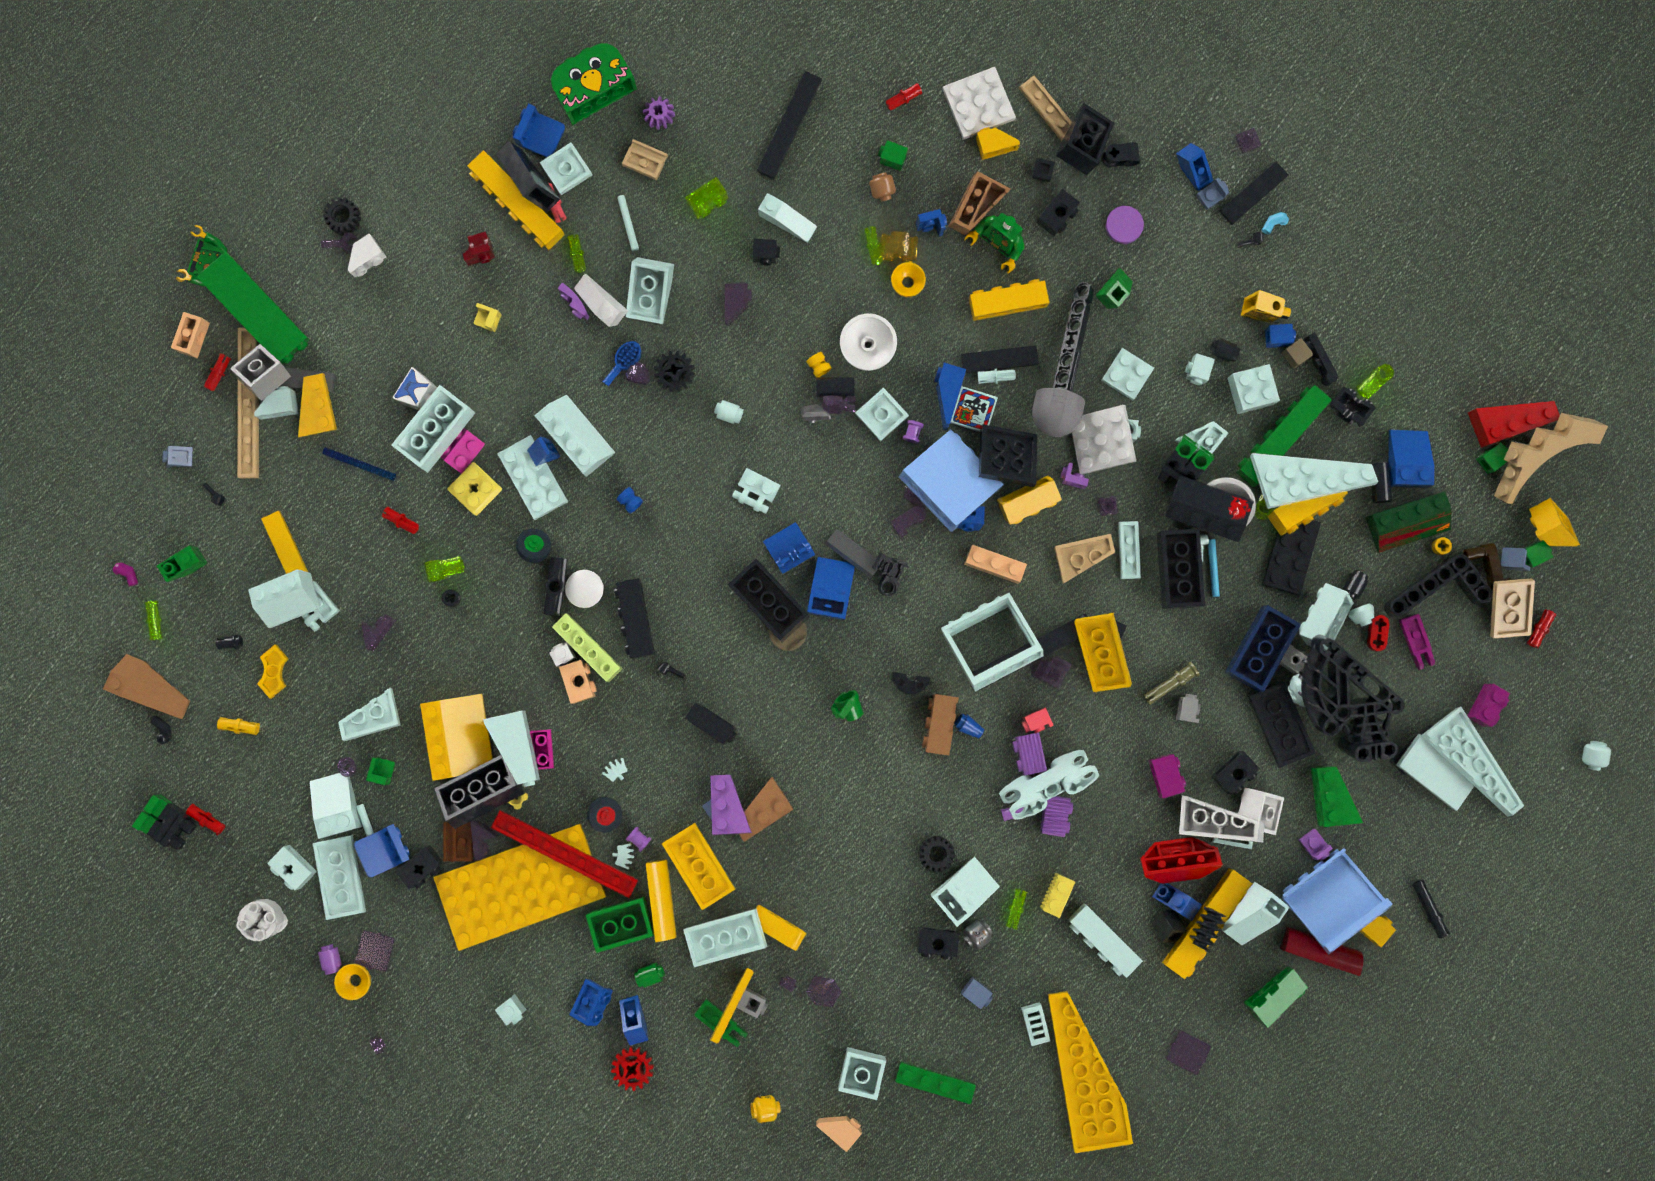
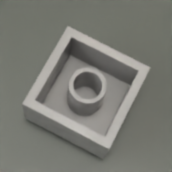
[230,344,291,401]

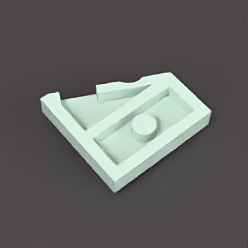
[1175,421,1228,455]

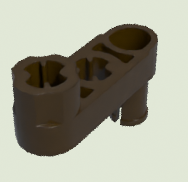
[1463,543,1512,592]

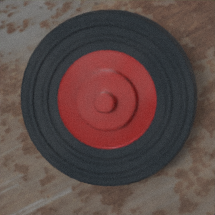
[587,797,622,833]

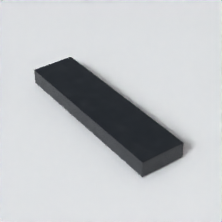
[1219,161,1289,225]
[961,345,1039,374]

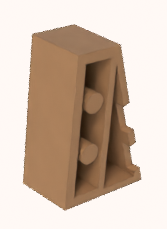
[922,694,959,755]

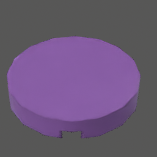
[1105,206,1144,244]

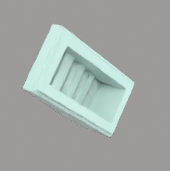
[1021,1002,1050,1046]

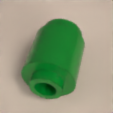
[634,963,665,988]

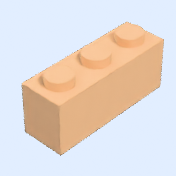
[964,545,1027,584]

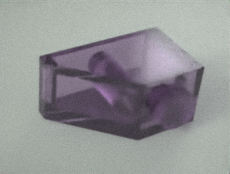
[725,283,752,325]

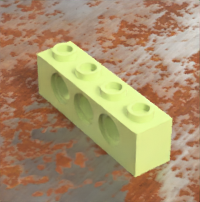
[552,614,623,682]

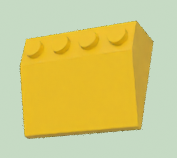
[420,694,493,781]

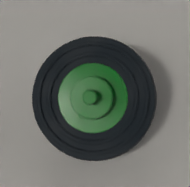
[516,529,551,563]

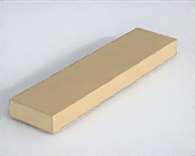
[1019,76,1072,141]

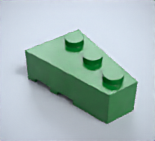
[1311,766,1363,827]

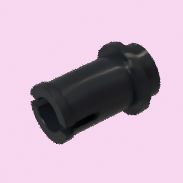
[216,634,243,650]

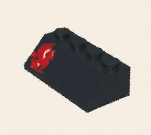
[1165,475,1254,543]

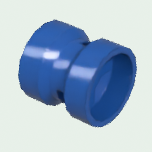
[616,487,643,514]

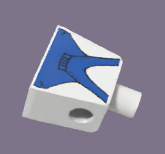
[393,367,437,410]

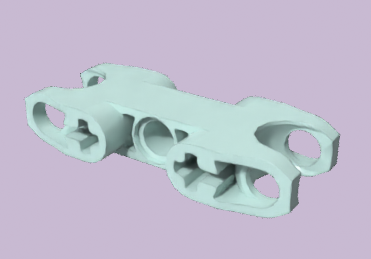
[999,750,1099,819]

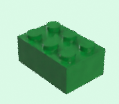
[586,896,654,953]

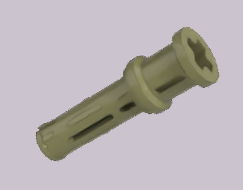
[1143,662,1200,705]

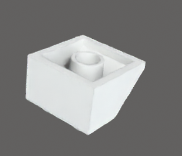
[1238,788,1284,835]

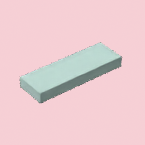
[1118,521,1141,579]

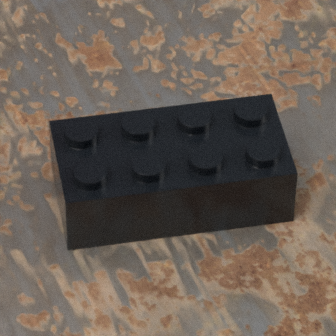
[1157,529,1205,609]
[728,559,810,643]
[434,755,525,829]

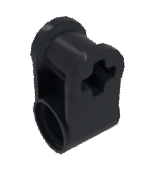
[1102,142,1140,167]

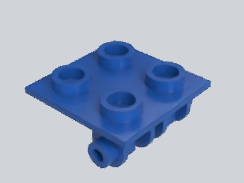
[763,522,815,574]

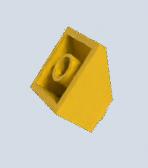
[1529,498,1580,546]

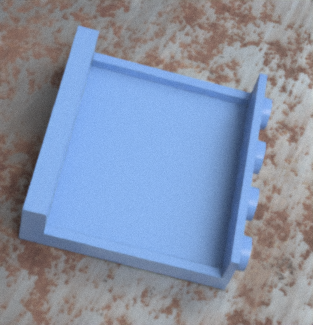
[899,429,1003,532]
[1282,848,1392,955]

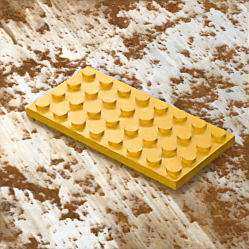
[433,824,606,951]

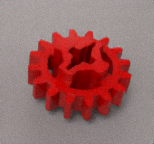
[611,1046,654,1091]

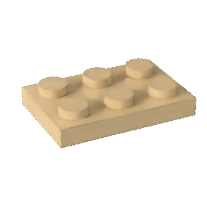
[1490,578,1535,639]

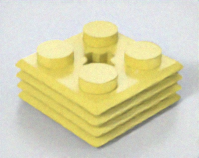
[447,462,502,516]

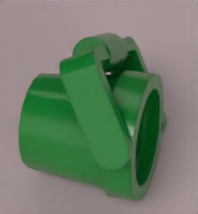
[831,690,864,722]

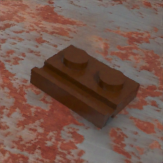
[443,822,473,862]

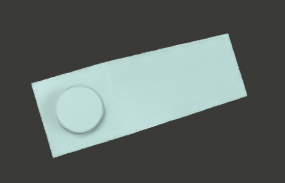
[758,193,817,243]

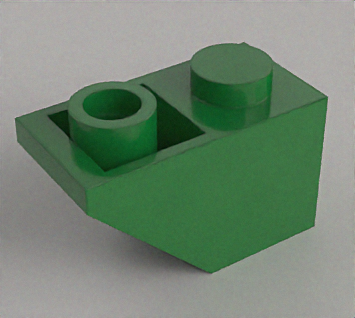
[1096,268,1133,309]
[156,545,207,582]

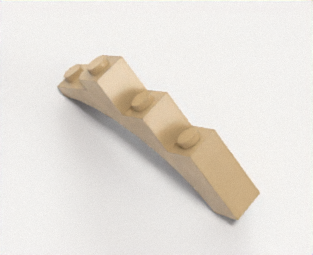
[1494,413,1608,504]

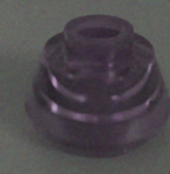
[625,362,650,385]

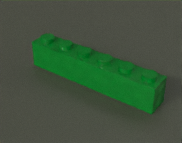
[1236,385,1332,487]

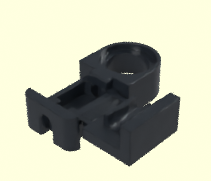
[872,553,909,596]

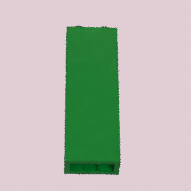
[196,251,310,364]

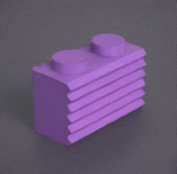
[1012,733,1047,775]
[1040,796,1073,837]

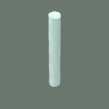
[617,195,639,251]
[356,804,374,836]

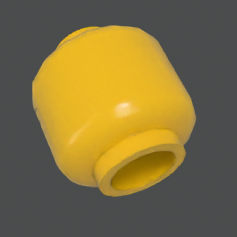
[751,1095,781,1123]

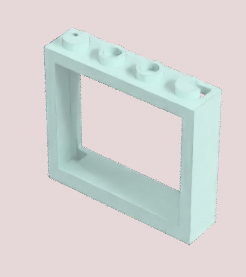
[941,593,1044,692]

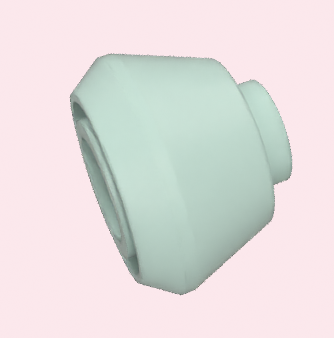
[1348,603,1374,627]

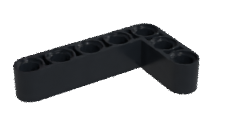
[1384,554,1493,617]

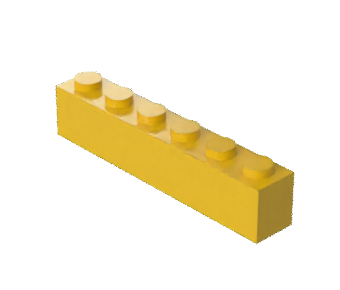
[467,150,565,250]
[1162,868,1253,979]

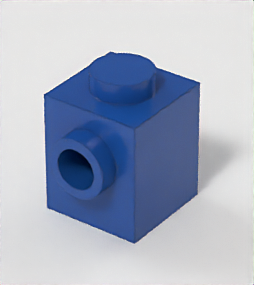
[1265,324,1296,348]

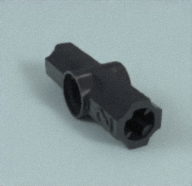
[543,557,568,616]

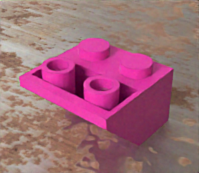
[530,729,554,770]

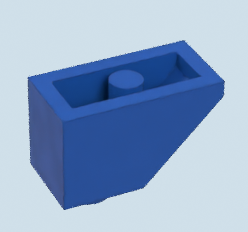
[1176,143,1214,191]
[619,995,648,1045]

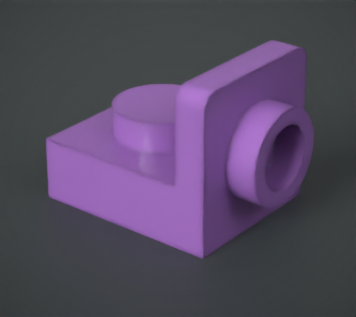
[1060,463,1089,489]
[1298,828,1333,860]

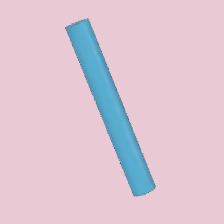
[1208,539,1220,597]

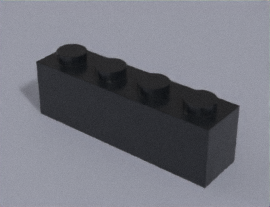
[614,578,655,659]

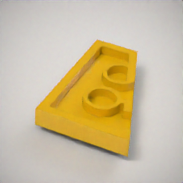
[298,373,337,437]

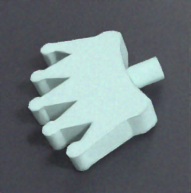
[602,758,628,782]
[612,843,634,869]

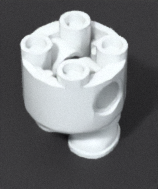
[236,899,288,941]

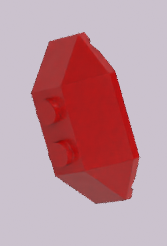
[1140,837,1223,884]

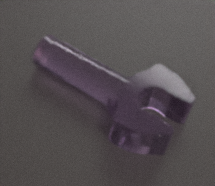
[321,233,358,253]

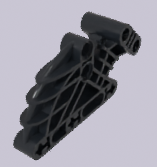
[1298,635,1405,762]

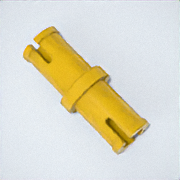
[217,717,260,735]

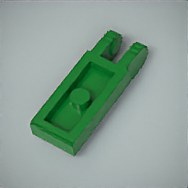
[694,998,748,1047]

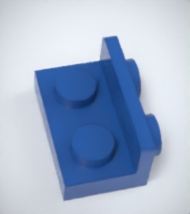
[916,209,947,237]
[569,979,613,1026]

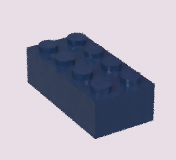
[1225,605,1301,692]

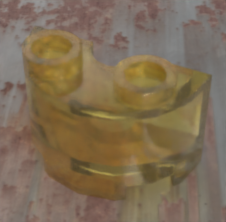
[879,231,918,262]

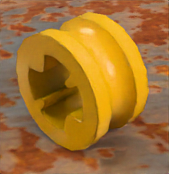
[1431,537,1452,555]

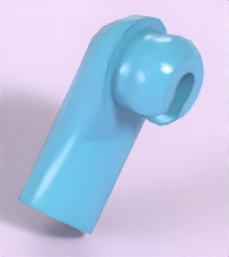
[1261,212,1289,235]

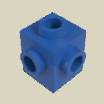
[957,506,985,532]

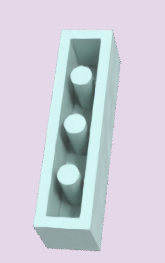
[1068,903,1143,978]

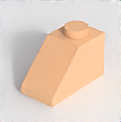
[816,1116,862,1152]

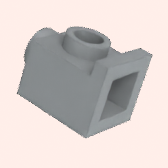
[1176,694,1200,723]
[736,987,768,1018]

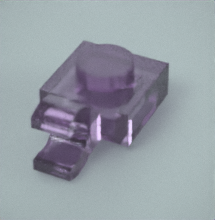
[823,395,856,414]

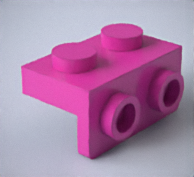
[440,428,485,474]

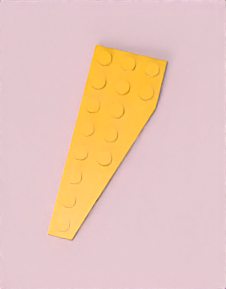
[1048,991,1133,1153]

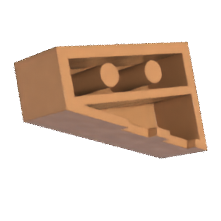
[949,171,1010,235]
[739,776,794,842]

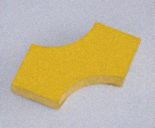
[258,644,289,699]

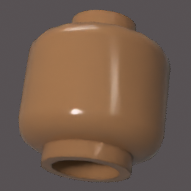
[869,172,896,202]

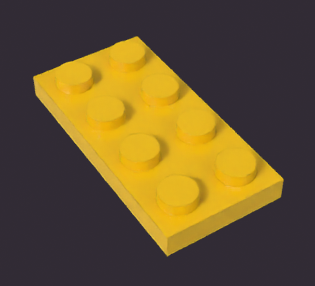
[1075,613,1132,692]
[662,823,736,910]

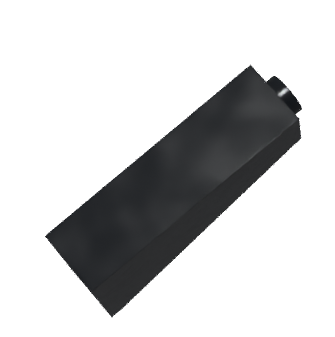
[497,141,560,212]

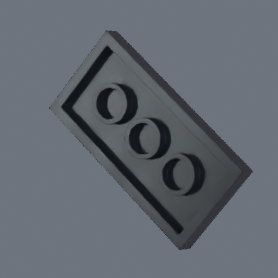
[1262,520,1321,596]
[1248,682,1316,768]

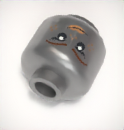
[963,920,992,950]

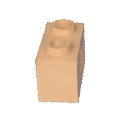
[171,312,210,358]
[559,660,597,704]

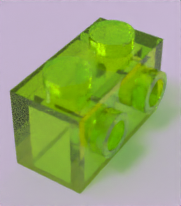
[685,177,728,219]

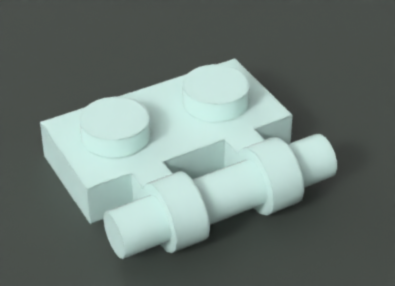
[732,468,781,514]
[302,581,340,632]

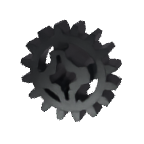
[654,351,695,392]

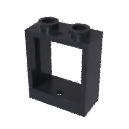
[685,702,737,744]

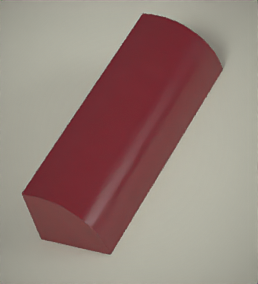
[1280,927,1363,976]

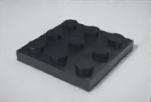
[979,424,1037,487]

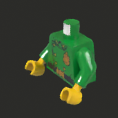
[964,213,1025,274]
[176,225,228,287]

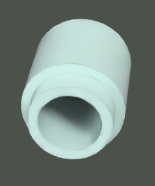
[714,400,744,424]

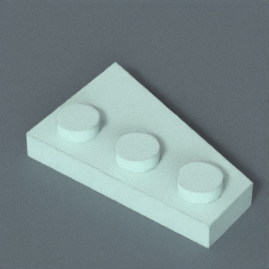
[338,688,400,741]

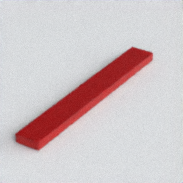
[490,810,639,898]

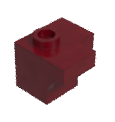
[463,231,495,266]

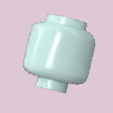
[1582,741,1611,771]

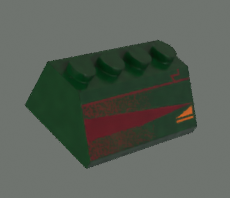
[1365,491,1452,553]

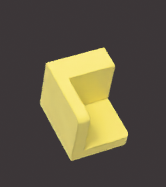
[474,303,502,332]

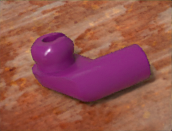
[112,563,138,587]

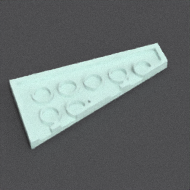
[1250,453,1378,509]
[1421,707,1524,817]

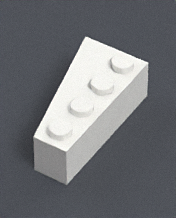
[1179,795,1264,842]

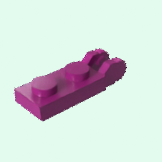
[1398,614,1435,670]

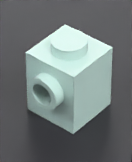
[1185,353,1215,385]
[495,994,526,1026]

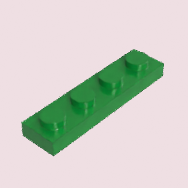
[895,1062,976,1104]

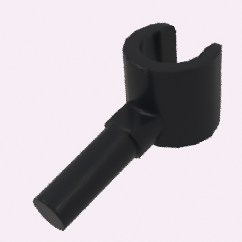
[1237,232,1264,247]
[203,483,225,506]
[658,662,686,679]

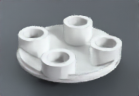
[565,570,604,608]

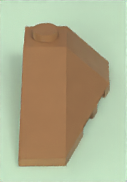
[103,654,190,719]

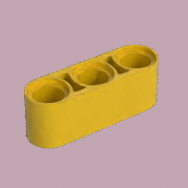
[756,905,807,951]

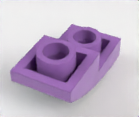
[558,283,589,320]

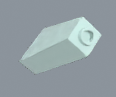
[483,711,540,787]

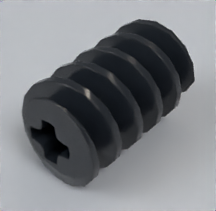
[1189,907,1228,952]

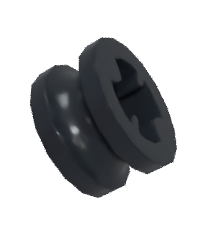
[442,589,461,607]

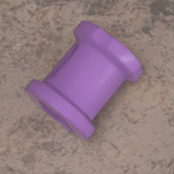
[902,420,924,444]
[626,827,652,852]

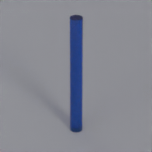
[322,447,396,481]

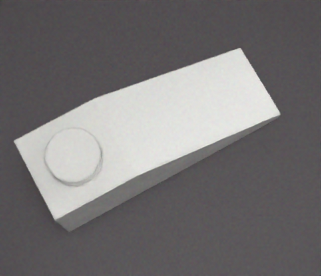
[574,274,628,327]

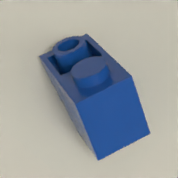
[1152,883,1202,921]

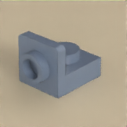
[1196,178,1229,211]
[162,446,192,468]

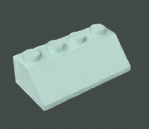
[392,385,475,473]
[534,395,615,477]

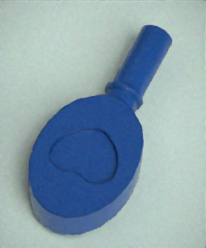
[602,341,642,386]

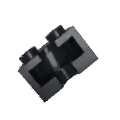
[1330,387,1376,427]
[892,672,930,694]

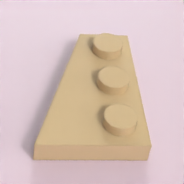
[1054,534,1115,584]

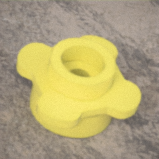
[507,793,528,810]

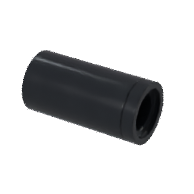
[816,377,855,397]
[1371,462,1392,503]

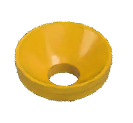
[891,262,926,297]
[334,964,371,1000]

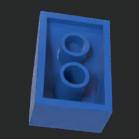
[934,363,966,431]
[1388,430,1434,488]

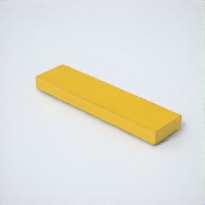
[261,511,308,574]
[709,968,754,1044]

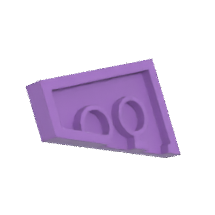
[711,775,752,835]

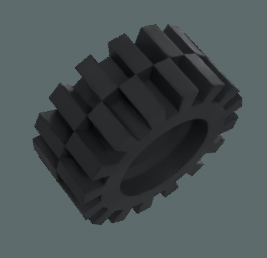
[323,197,361,235]
[919,836,955,872]

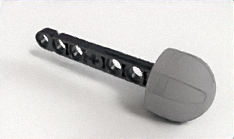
[1032,282,1094,437]

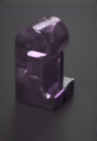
[890,506,926,539]

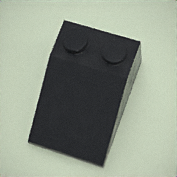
[1056,103,1114,175]

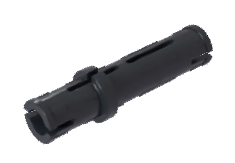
[1412,879,1450,939]

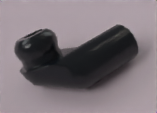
[150,716,171,744]

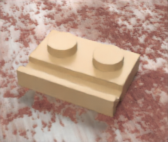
[622,139,668,180]

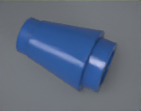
[954,713,984,739]

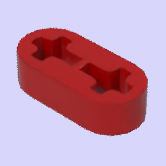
[1367,615,1389,651]

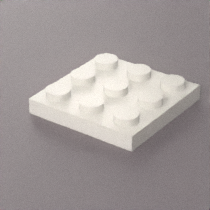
[942,67,1016,140]
[1072,405,1136,474]

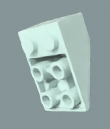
[930,857,1000,927]
[1222,882,1290,945]

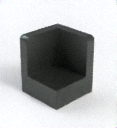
[1152,911,1187,942]

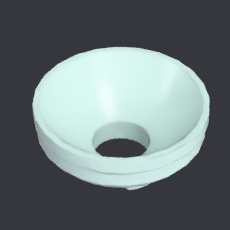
[1288,673,1305,707]

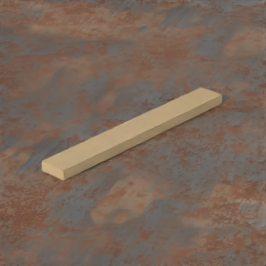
[237,328,259,479]

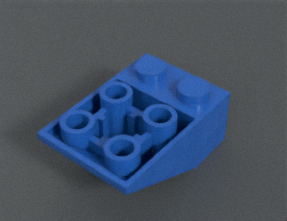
[807,557,855,620]

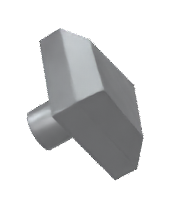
[800,404,831,423]

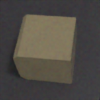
[1281,338,1313,368]

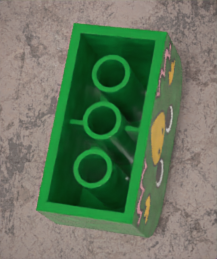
[551,43,637,126]

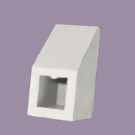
[348,234,386,277]

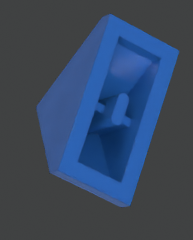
[527,437,561,466]

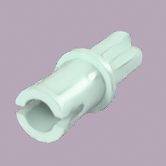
[978,369,1016,384]

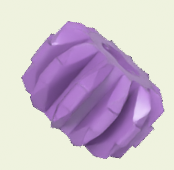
[643,96,675,130]

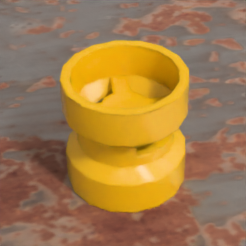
[806,352,832,377]

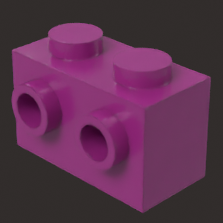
[1467,684,1510,727]
[1148,754,1186,798]

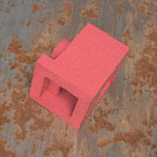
[1021,708,1054,733]

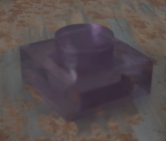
[1235,128,1261,154]

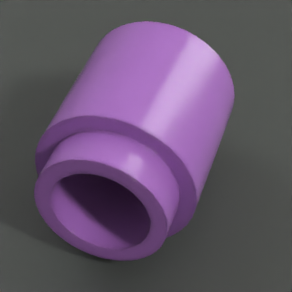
[318,944,342,975]

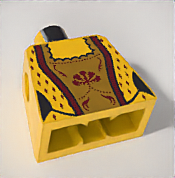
[1241,290,1291,322]

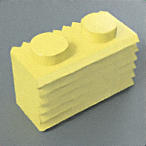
[1040,873,1075,918]

